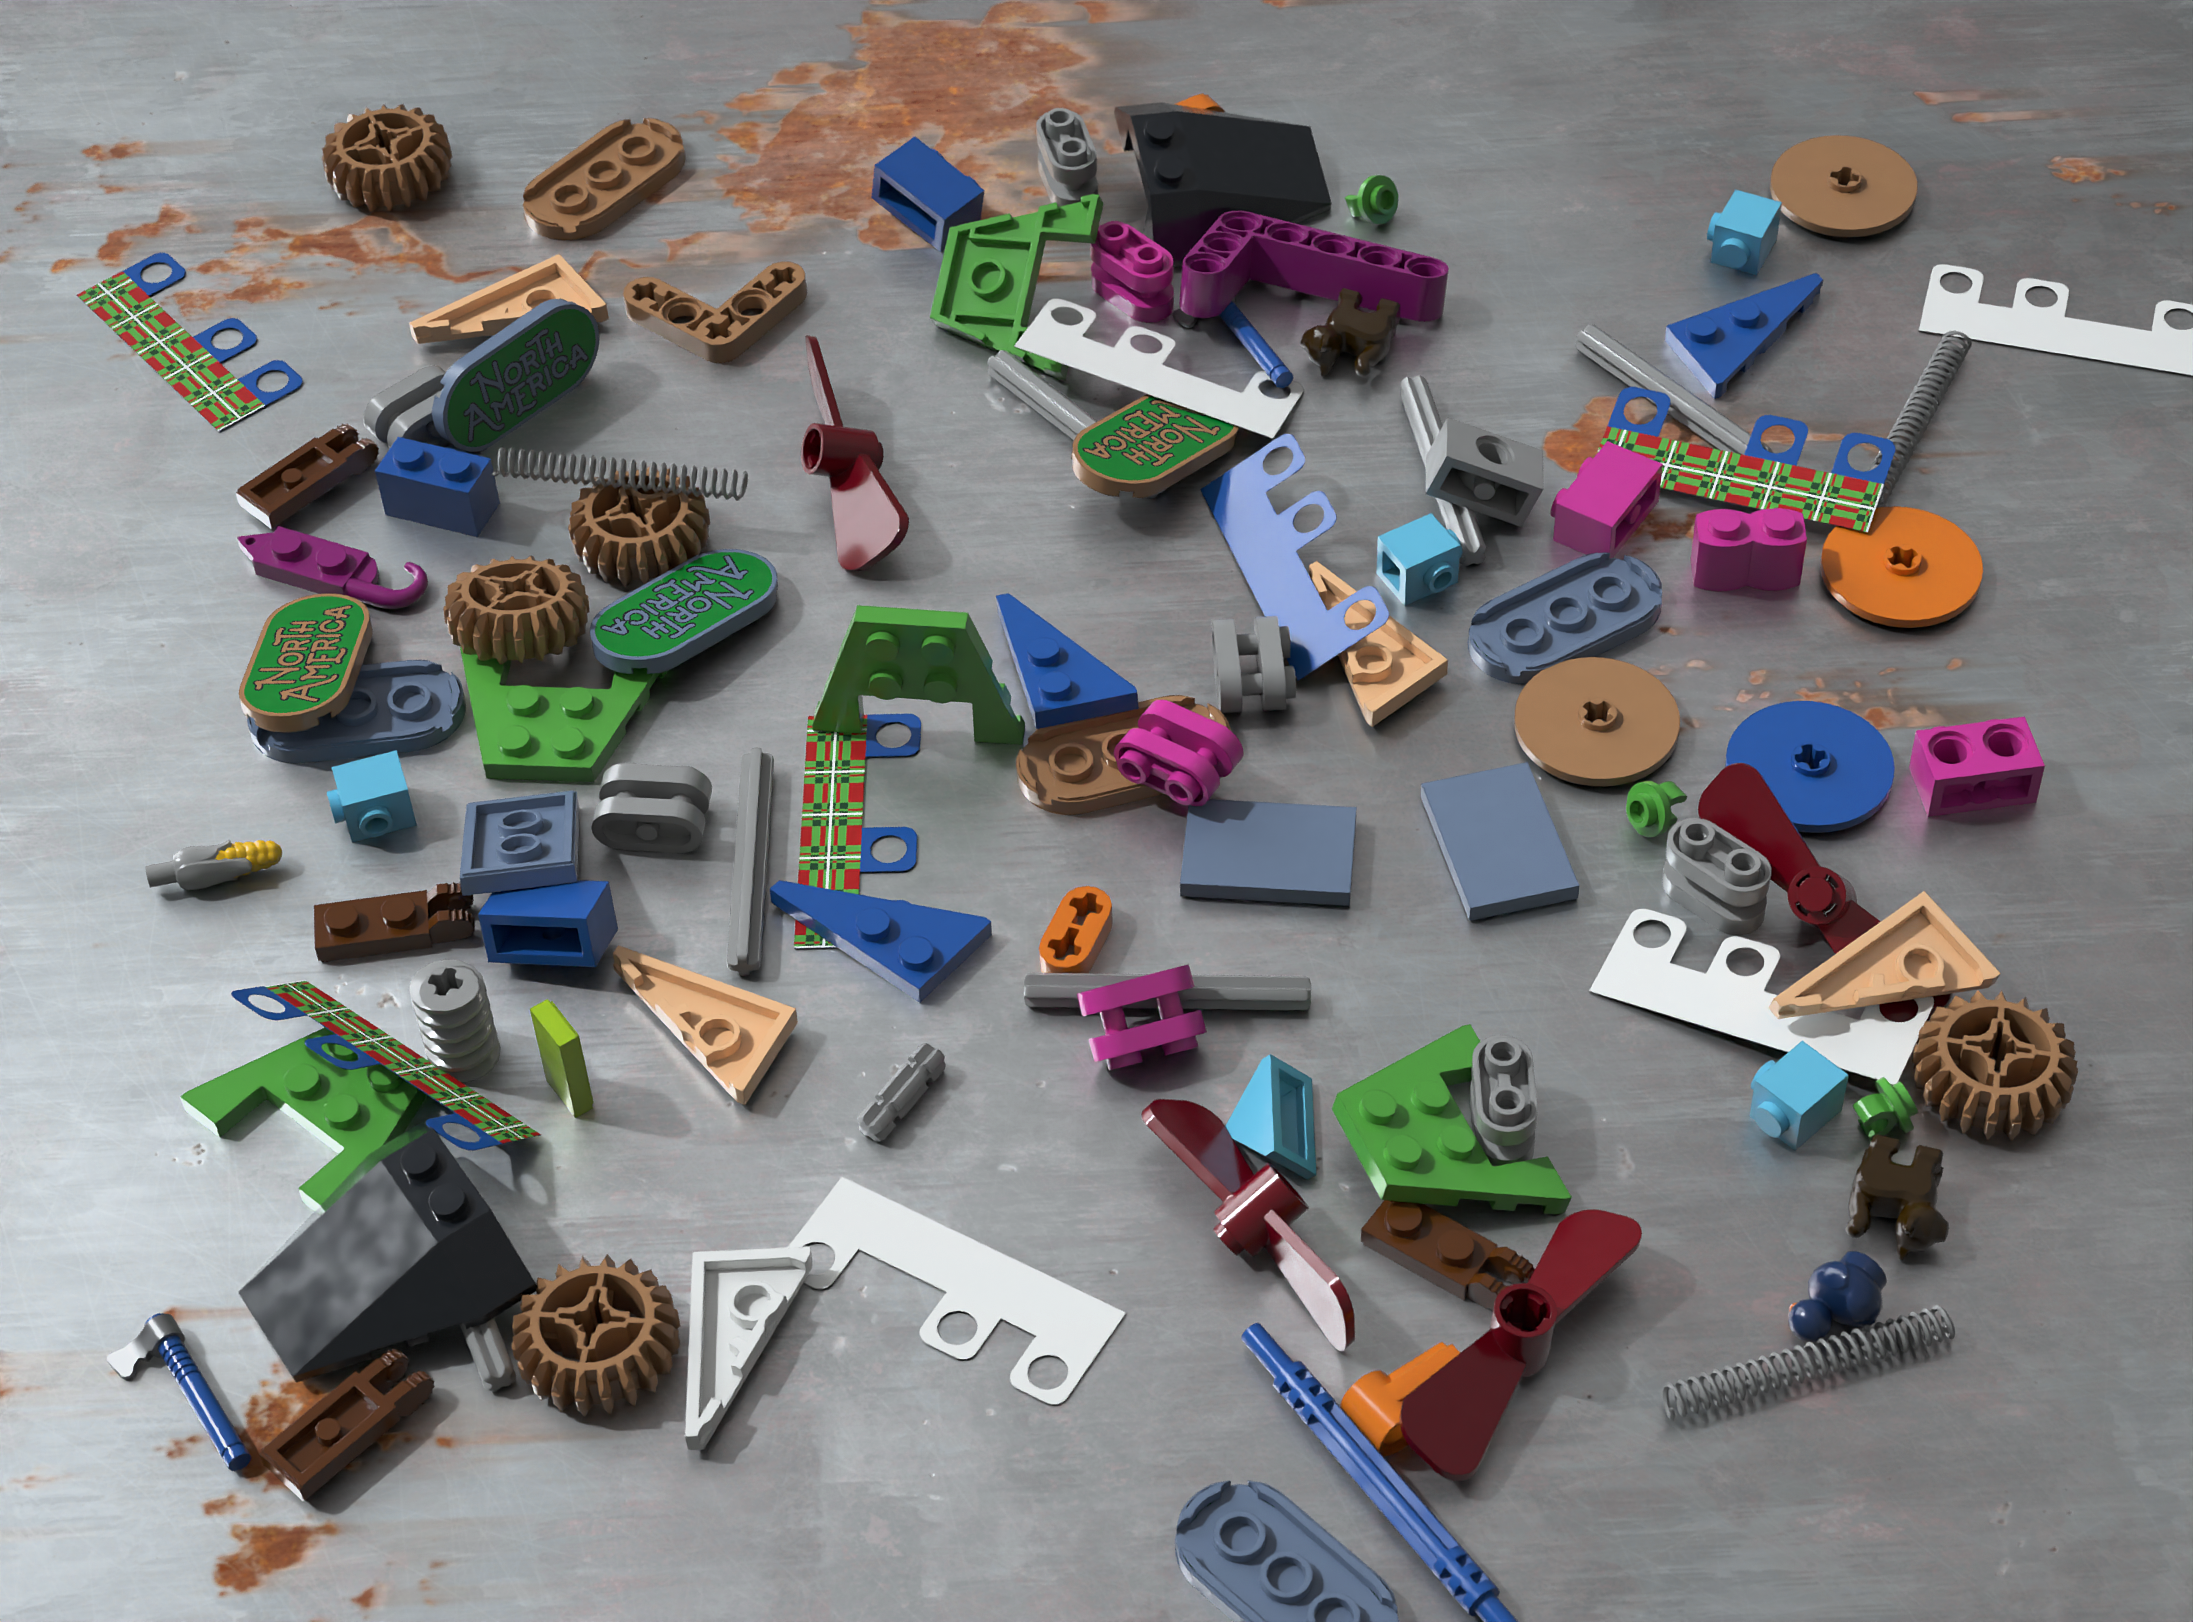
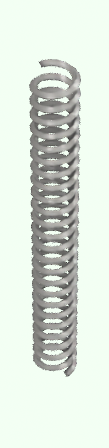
[1868,331,1972,505]
[492,446,748,501]
[1663,1305,1955,1421]

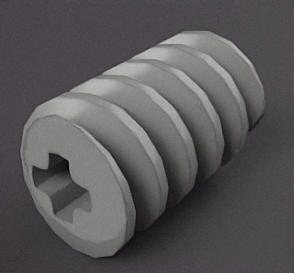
[409,959,501,1083]

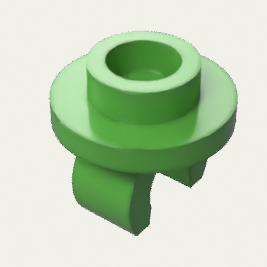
[1345,175,1398,224]
[1626,781,1687,837]
[1852,1077,1918,1141]

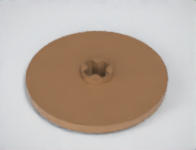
[1770,135,1918,237]
[1514,657,1680,786]

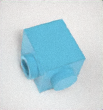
[1707,189,1782,275]
[1376,513,1462,606]
[327,750,417,843]
[1749,1041,1849,1151]

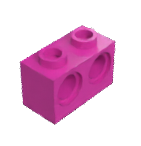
[1909,716,2045,817]

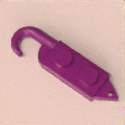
[237,526,428,609]

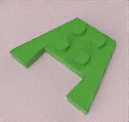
[930,194,1104,380]
[812,605,1025,745]
[460,647,668,782]
[1332,1024,1572,1214]
[181,1027,427,1211]

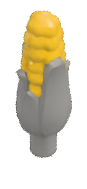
[145,840,282,891]

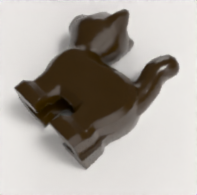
[1301,288,1400,377]
[1846,1135,1949,1261]

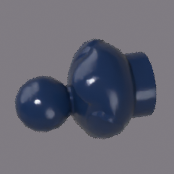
[1788,1251,1887,1342]

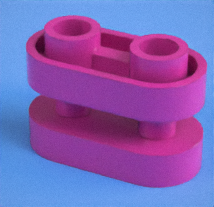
[1090,221,1174,323]
[1114,700,1244,806]
[1077,964,1207,1070]

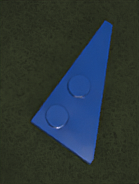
[1665,273,1823,399]
[996,593,1139,729]
[770,880,992,1003]

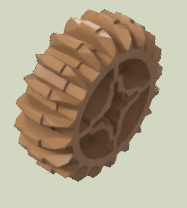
[322,104,452,212]
[568,467,710,587]
[443,556,590,664]
[1912,990,2078,1141]
[511,1254,680,1417]

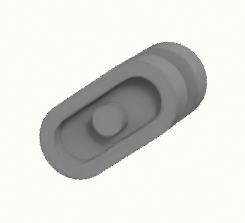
[1036,108,1098,207]
[363,365,451,448]
[1211,616,1296,714]
[591,763,712,853]
[1662,818,1771,935]
[1470,1035,1538,1166]

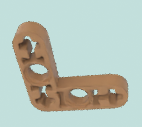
[623,262,807,363]

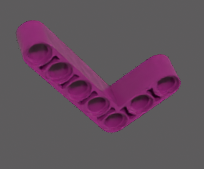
[1179,211,1449,322]

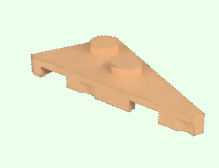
[409,254,609,344]
[1309,561,1448,727]
[1768,891,2001,1019]
[613,945,798,1105]

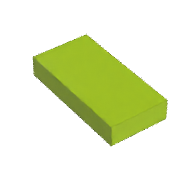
[530,999,594,1118]

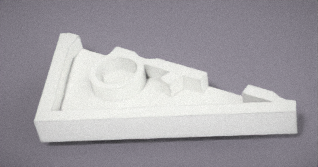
[685,1246,812,1450]

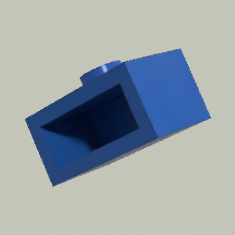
[871,136,985,252]
[375,437,500,537]
[478,880,618,967]

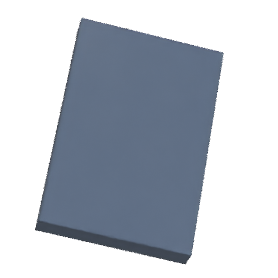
[1421,762,1579,921]
[460,790,579,896]
[1180,799,1357,906]

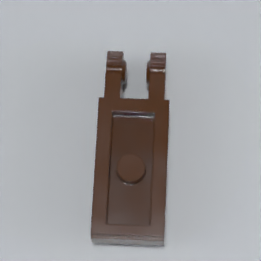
[236,423,380,529]
[314,882,475,962]
[1361,1200,1535,1312]
[259,1348,435,1502]

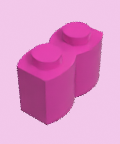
[1690,508,1807,591]

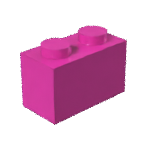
[1551,441,1663,558]

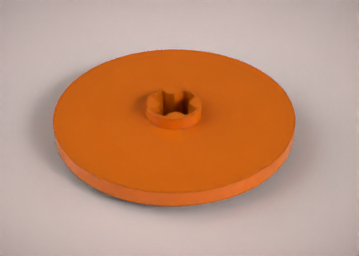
[1821,506,1983,628]

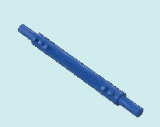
[1241,1323,1518,1622]

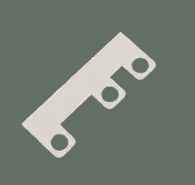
[1919,264,2193,376]
[1014,299,1304,439]
[1589,909,1934,1085]
[788,1176,1126,1405]

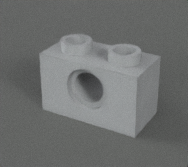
[1425,417,1544,527]

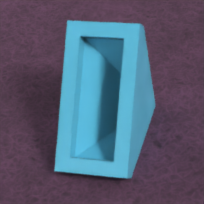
[1225,1054,1316,1180]

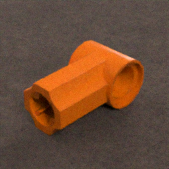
[1341,1342,1460,1456]

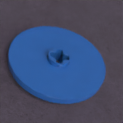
[1725,701,1895,833]

